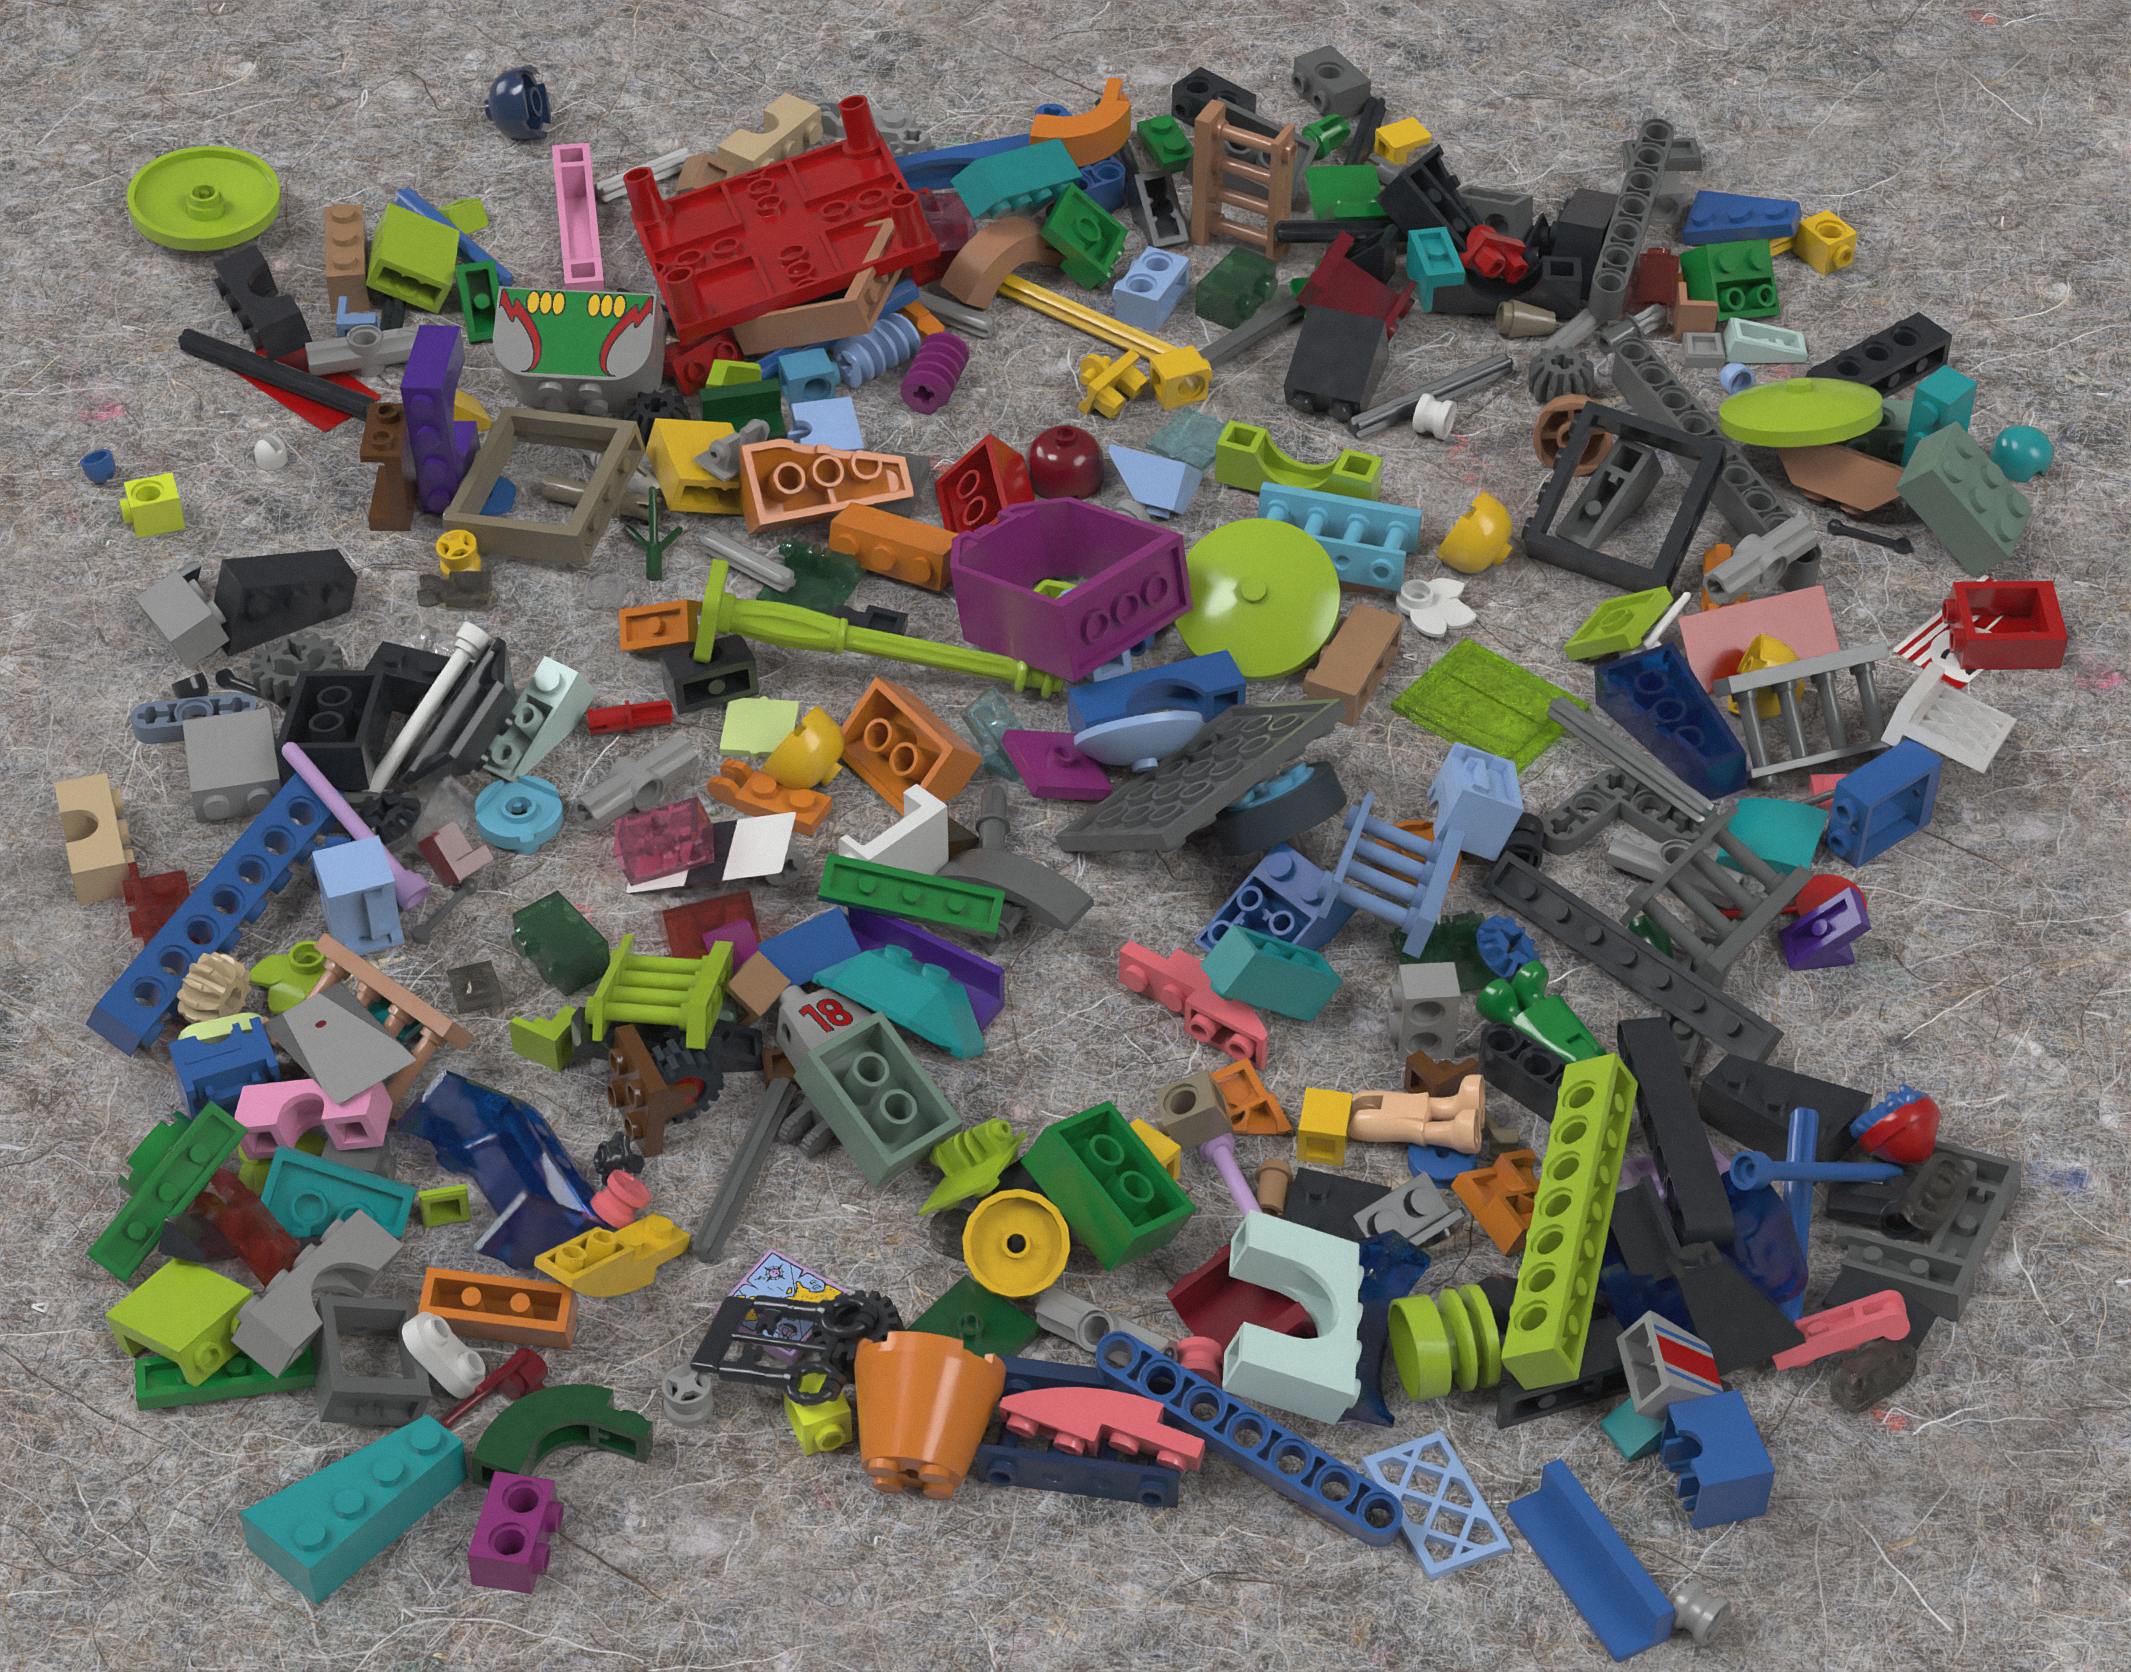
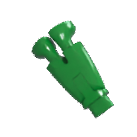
[1476,960,1607,1063]

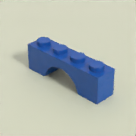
[1068,650,1246,733]

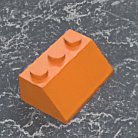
[840,676,984,817]

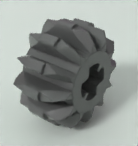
[1527,345,1595,403]

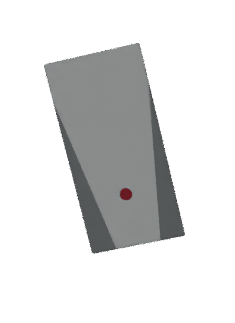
[263,982,416,1105]

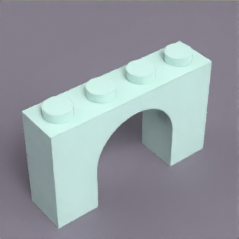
[1222,1209,1364,1425]

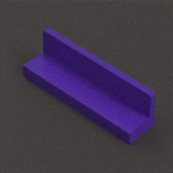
[848,907,1005,1033]

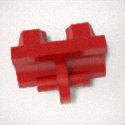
[1459,225,1529,283]

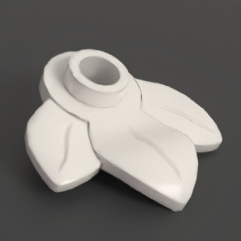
[1396,578,1477,638]

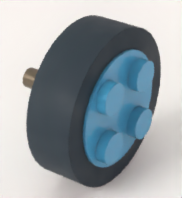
[1212,761,1347,863]

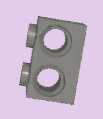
[1387,962,1461,1061]

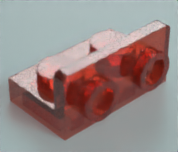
[122,861,200,947]

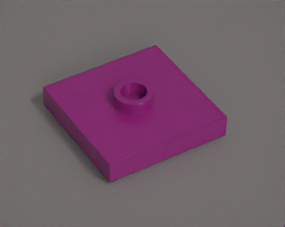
[1001,729,1113,801]

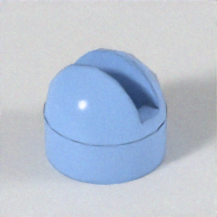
[1719,362,1755,395]

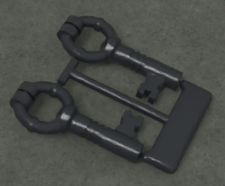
[690,1294,879,1407]

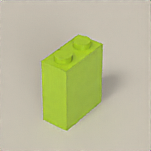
[365,202,460,314]

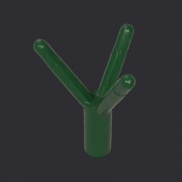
[624,486,683,581]

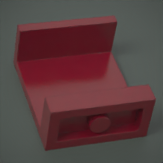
[1295,230,1418,343]
[1165,1243,1318,1371]

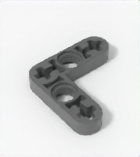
[1541,768,1701,856]

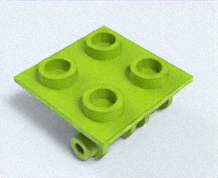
[918,1118,1028,1217]

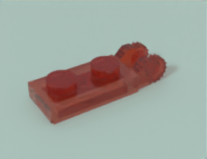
[195,1167,303,1288]

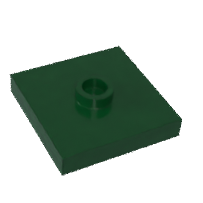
[906,1274,1040,1359]

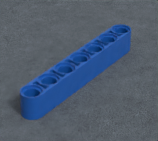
[1096,1331,1403,1547]

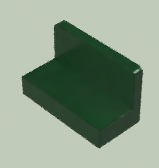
[699,378,787,441]

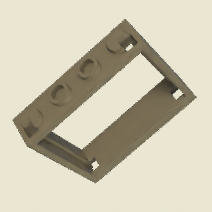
[442,406,645,566]

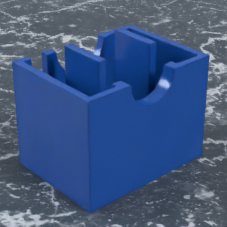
[168,1017,282,1121]
[1659,1389,1775,1530]

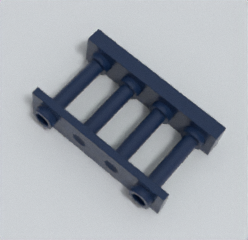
[977,1355,1194,1508]

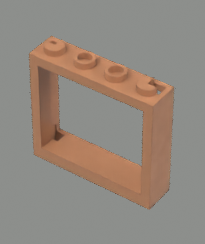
[732,218,903,355]

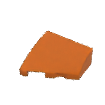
[1208,1057,1292,1135]
[1451,1148,1540,1256]

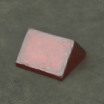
[653,890,762,960]

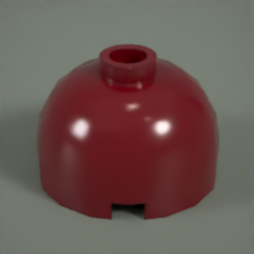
[1025,425,1104,500]

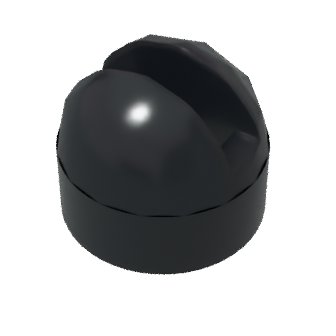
[171,672,209,699]

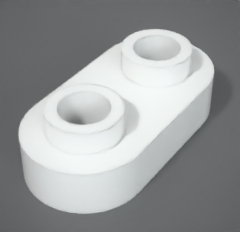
[402,1312,485,1399]

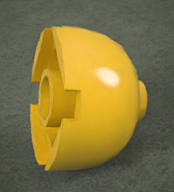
[1435,490,1513,574]
[1727,633,1806,720]
[760,704,844,790]

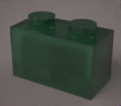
[1195,245,1278,331]
[511,890,610,997]

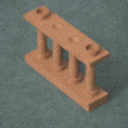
[1191,99,1298,269]
[261,933,474,1128]

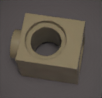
[1154,1069,1234,1152]

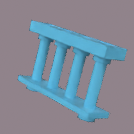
[1257,482,1423,591]

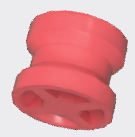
[590,1169,652,1229]
[1176,1336,1223,1389]

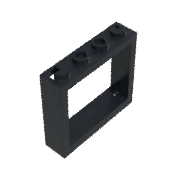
[1521,400,1727,593]

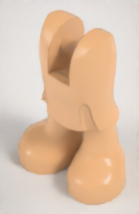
[1348,1074,1485,1154]

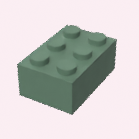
[1895,421,2033,576]
[793,1010,963,1189]

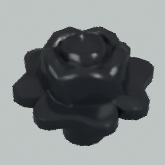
[593,1131,644,1186]

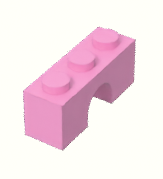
[234,1079,393,1160]

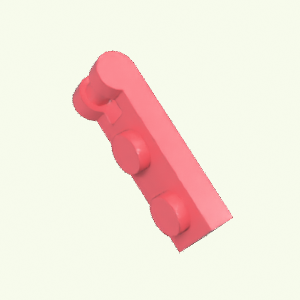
[1772,1290,1910,1371]

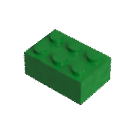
[1020,1100,1197,1272]

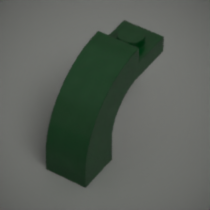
[471,1384,653,1488]

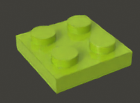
[1562,586,1674,661]

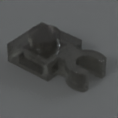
[417,571,493,612]

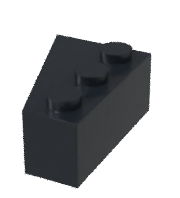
[1375,144,1483,253]
[214,549,358,657]
[1697,1053,1873,1187]

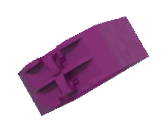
[950,497,1193,682]

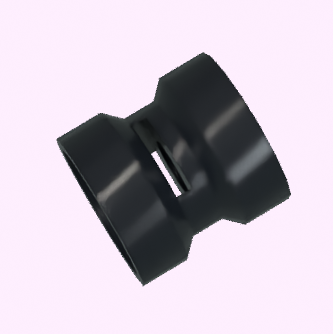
[1499,812,1544,869]

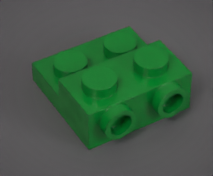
[1040,182,1129,291]

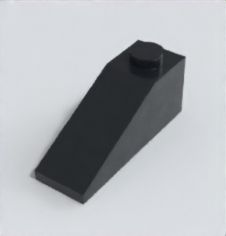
[1495,1315,1630,1430]

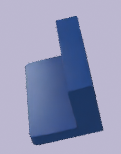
[757,906,862,989]

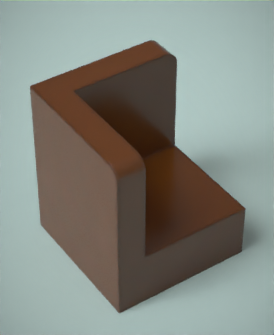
[1404,1050,1479,1098]

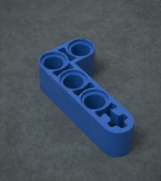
[1035,104,1125,213]

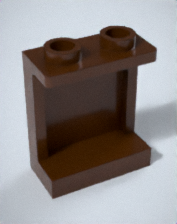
[359,402,419,531]

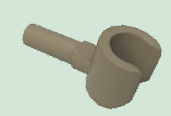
[1484,1107,1519,1157]

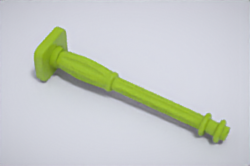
[693,558,1064,698]

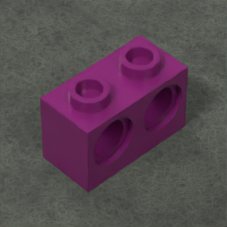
[467,1471,564,1594]

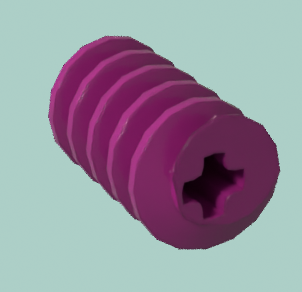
[901,332,970,415]

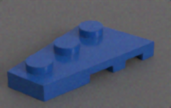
[1682,190,1802,245]

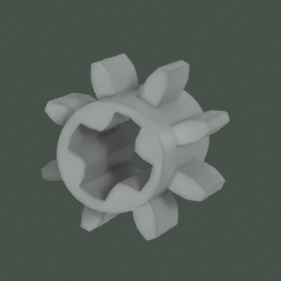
[890,127,936,158]

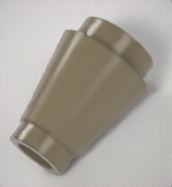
[1496,299,1555,337]

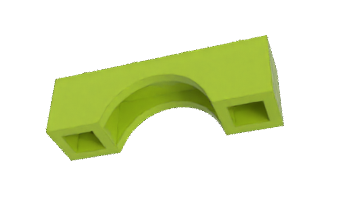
[1215,420,1383,502]

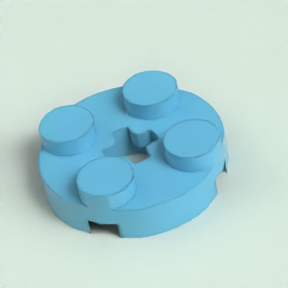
[475,775,564,855]

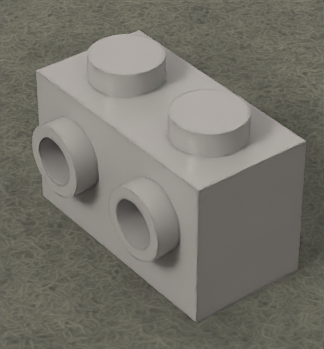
[135,570,229,669]

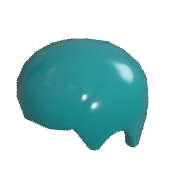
[1989,425,2055,482]

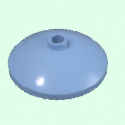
[1073,711,1203,772]

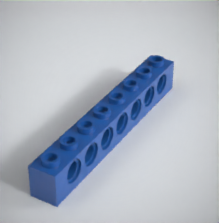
[85,771,345,1057]

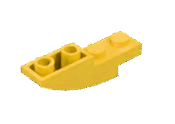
[534,1213,691,1297]

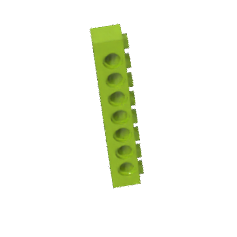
[1501,1052,1638,1390]

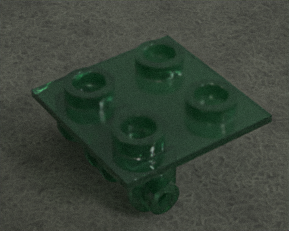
[756,537,867,616]
[1389,910,1501,993]

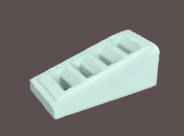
[1722,317,1808,363]

